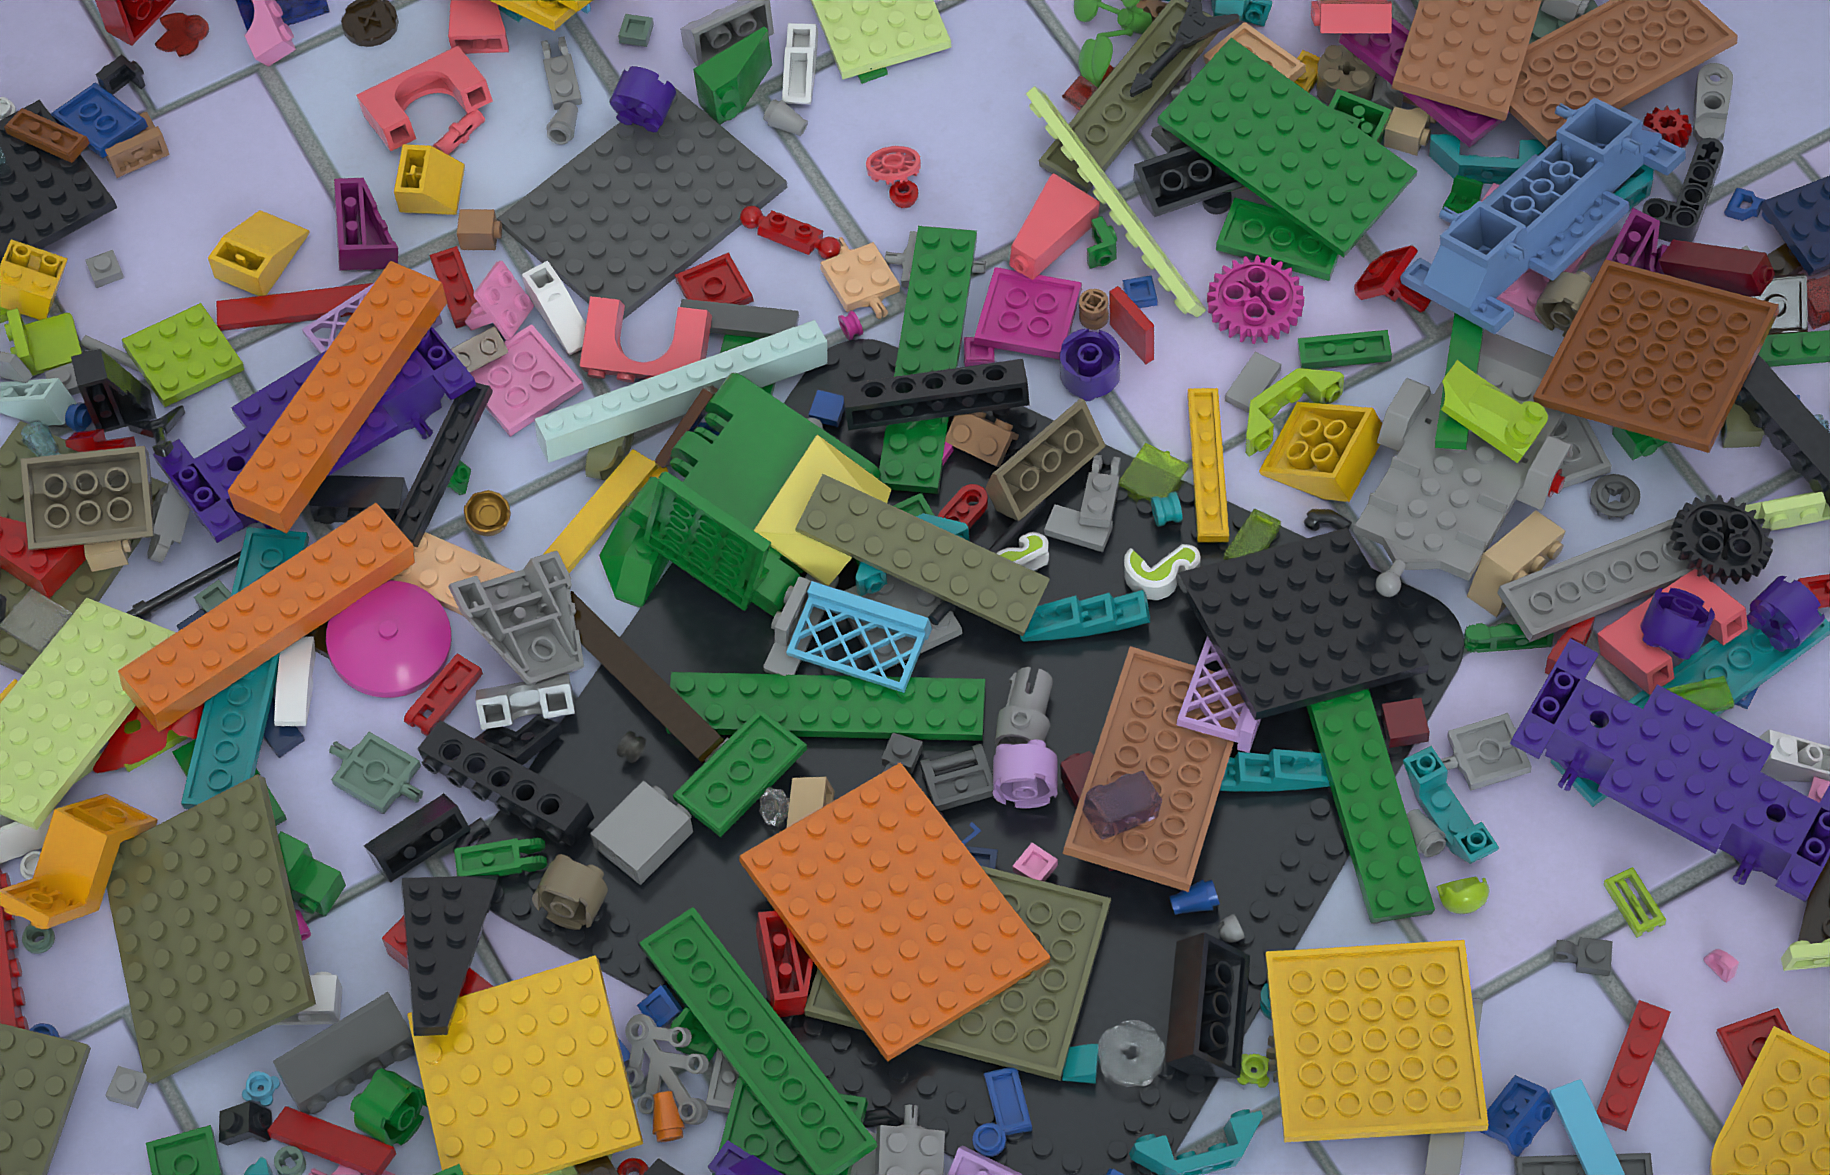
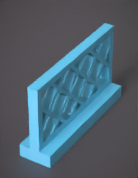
[786,581,932,693]

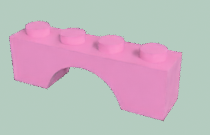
[244,0,296,67]

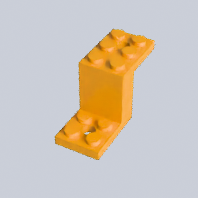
[0,794,158,929]

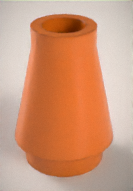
[652,1091,685,1142]

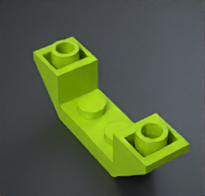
[1245,368,1344,457]

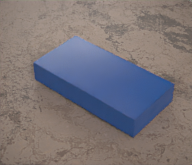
[984,1067,1032,1135]

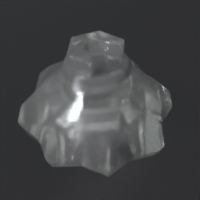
[759,787,790,827]

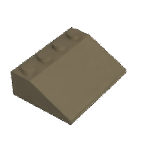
[20,446,154,550]

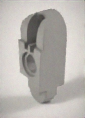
[1693,63,1733,143]
[147,481,190,563]

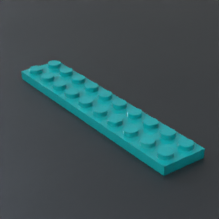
[181,527,309,809]
[1550,611,1830,807]

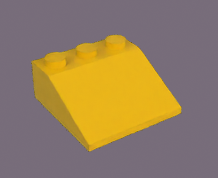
[1259,402,1382,502]

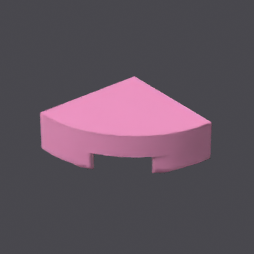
[1703,949,1739,983]

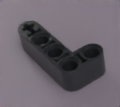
[1642,137,1724,242]

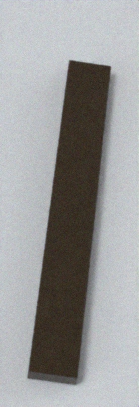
[571,591,724,763]

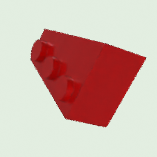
[0,516,86,599]
[756,911,813,1017]

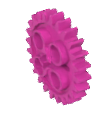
[1207,255,1305,344]

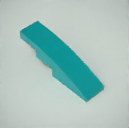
[1020,590,1151,642]
[1220,749,1330,791]

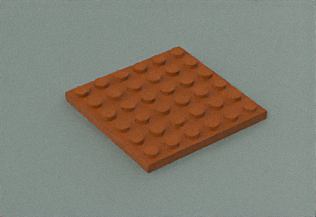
[1533,259,1779,453]

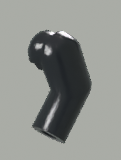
[1304,509,1352,531]
[453,817,490,854]
[863,1108,904,1128]

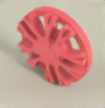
[866,146,921,185]

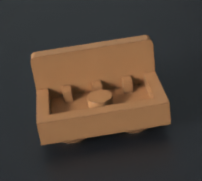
[945,412,1019,467]

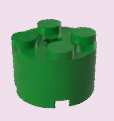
[350,1068,428,1147]

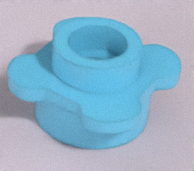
[242,1071,280,1106]

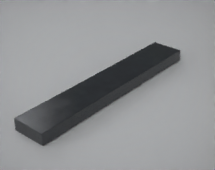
[394,383,493,547]

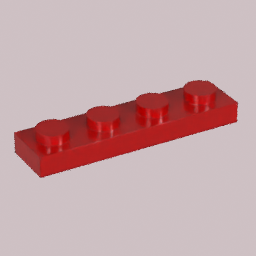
[1597,1000,1671,1131]

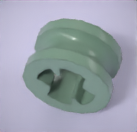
[274,1146,306,1175]

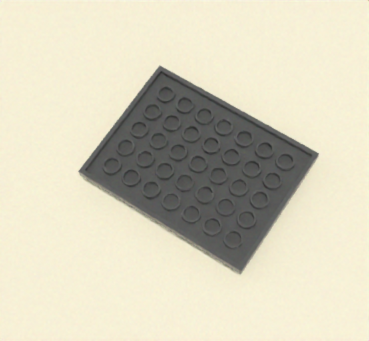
[497,88,788,320]

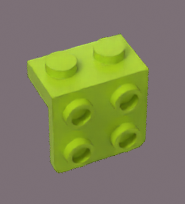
[4,308,82,376]

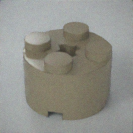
[1316,45,1376,106]
[1535,271,1592,337]
[532,854,608,930]

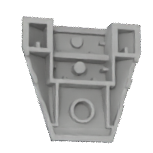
[448,551,584,686]

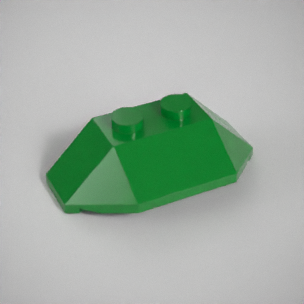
[599,506,669,608]

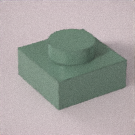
[618,14,654,47]
[194,579,231,613]

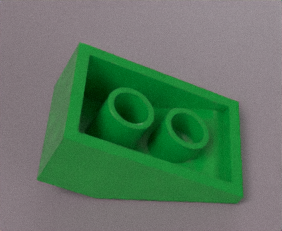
[693,26,772,125]

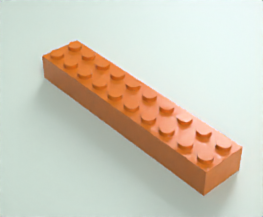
[228,261,447,534]
[118,503,415,732]

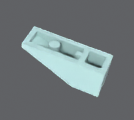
[0,378,77,426]

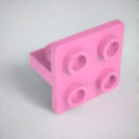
[465,261,534,340]

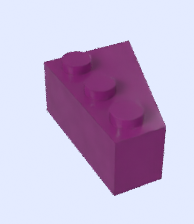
[334,178,398,271]
[1606,208,1660,272]

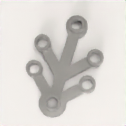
[625,1014,708,1125]

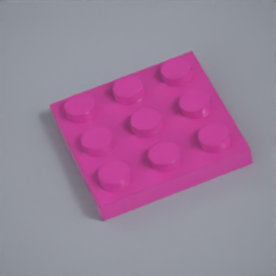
[974,267,1082,360]

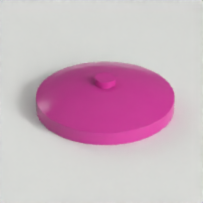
[326,580,452,698]

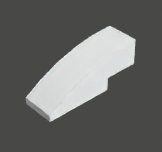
[782,23,818,104]
[274,637,316,726]

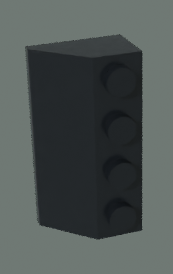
[1133,146,1245,217]
[1165,932,1250,1079]

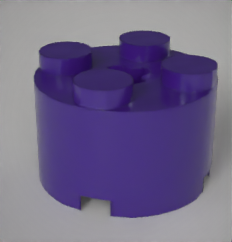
[609,66,676,132]
[1059,328,1120,402]
[1747,576,1825,652]
[1640,588,1715,660]

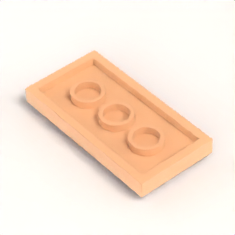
[390,532,515,615]

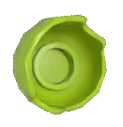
[1437,876,1490,914]

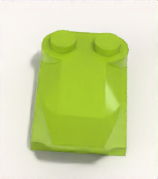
[1441,360,1548,463]

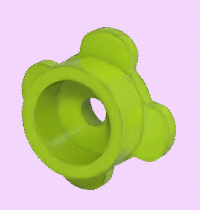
[1236,1054,1270,1088]

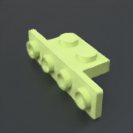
[1745,492,1830,531]

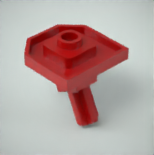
[1354,245,1431,313]

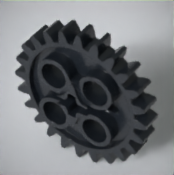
[1670,495,1774,585]

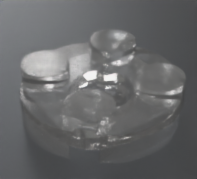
[1098,1020,1165,1087]

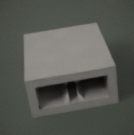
[590,781,693,885]

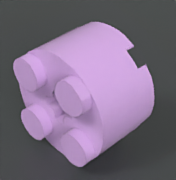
[993,739,1058,808]

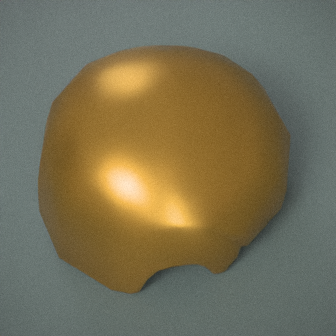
[464,490,511,536]

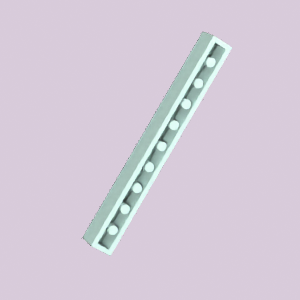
[535,320,828,463]

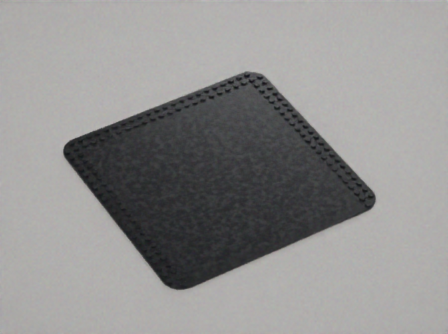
[476,339,1464,1175]

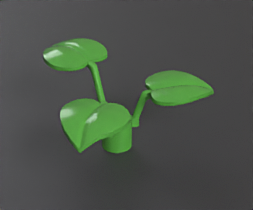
[1074,0,1152,88]

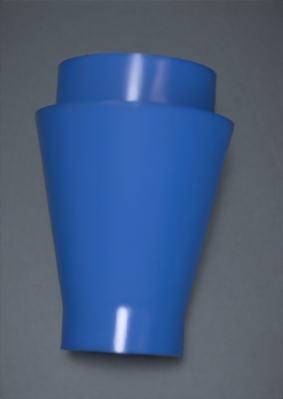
[1169,879,1220,915]

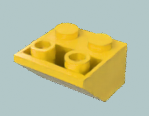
[394,144,465,215]
[0,239,68,320]

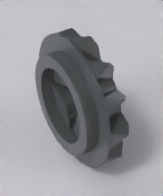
[1590,474,1640,519]

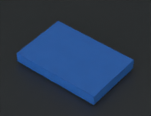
[51,82,148,158]

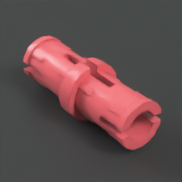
[433,109,485,155]

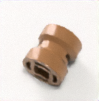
[1079,289,1109,330]

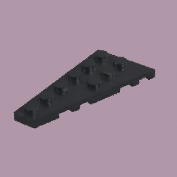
[401,875,499,1036]

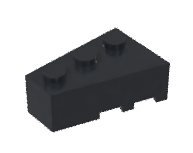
[71,349,157,433]

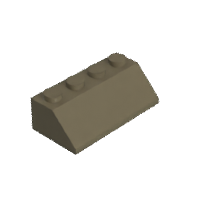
[985,398,1106,521]

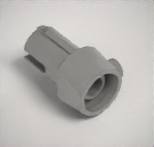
[995,667,1053,747]

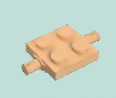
[820,237,900,319]

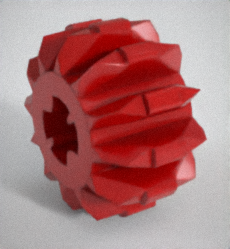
[1643,105,1692,148]

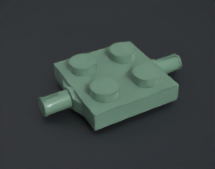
[329,732,423,814]

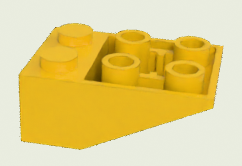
[208,210,310,296]

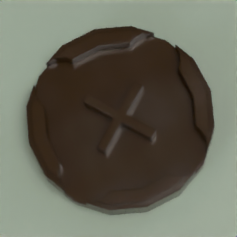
[341,0,399,47]

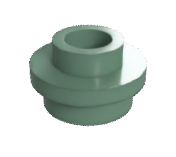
[22,924,55,954]

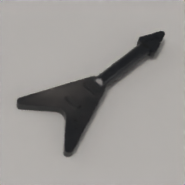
[1130,0,1239,97]
[128,405,185,457]

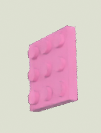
[470,324,584,437]

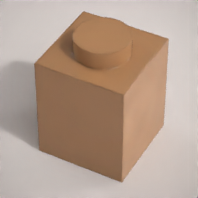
[457,209,502,250]

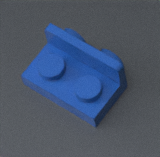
[1480,1075,1555,1157]

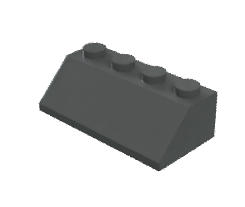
[273,992,415,1115]

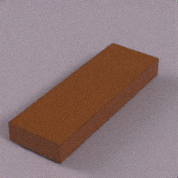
[4,108,90,163]

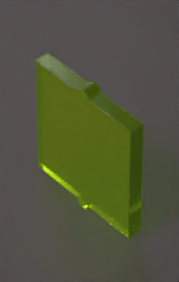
[1119,443,1189,502]

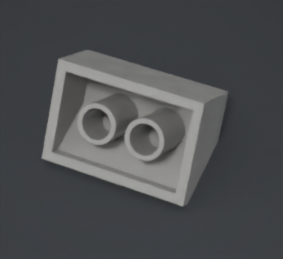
[680,0,774,66]

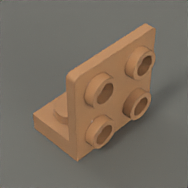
[105,112,170,178]

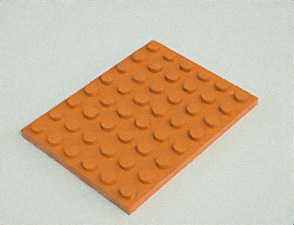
[739,762,1051,1062]

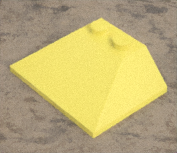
[753,435,891,586]

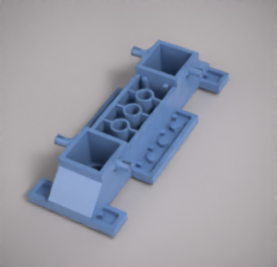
[1400,97,1686,335]

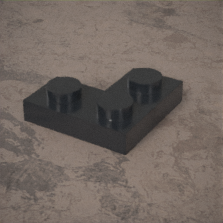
[475,715,562,765]

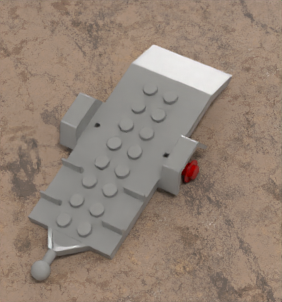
[1354,329,1574,597]

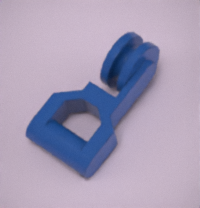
[1724,188,1772,225]

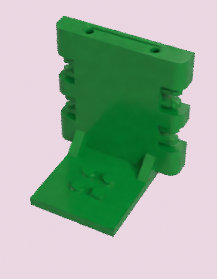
[624,373,881,617]

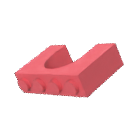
[1311,0,1392,33]
[356,46,493,151]
[580,296,712,382]
[1597,568,1748,695]

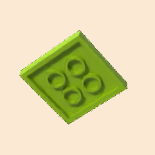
[121,303,244,408]

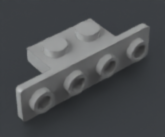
[764,573,839,676]

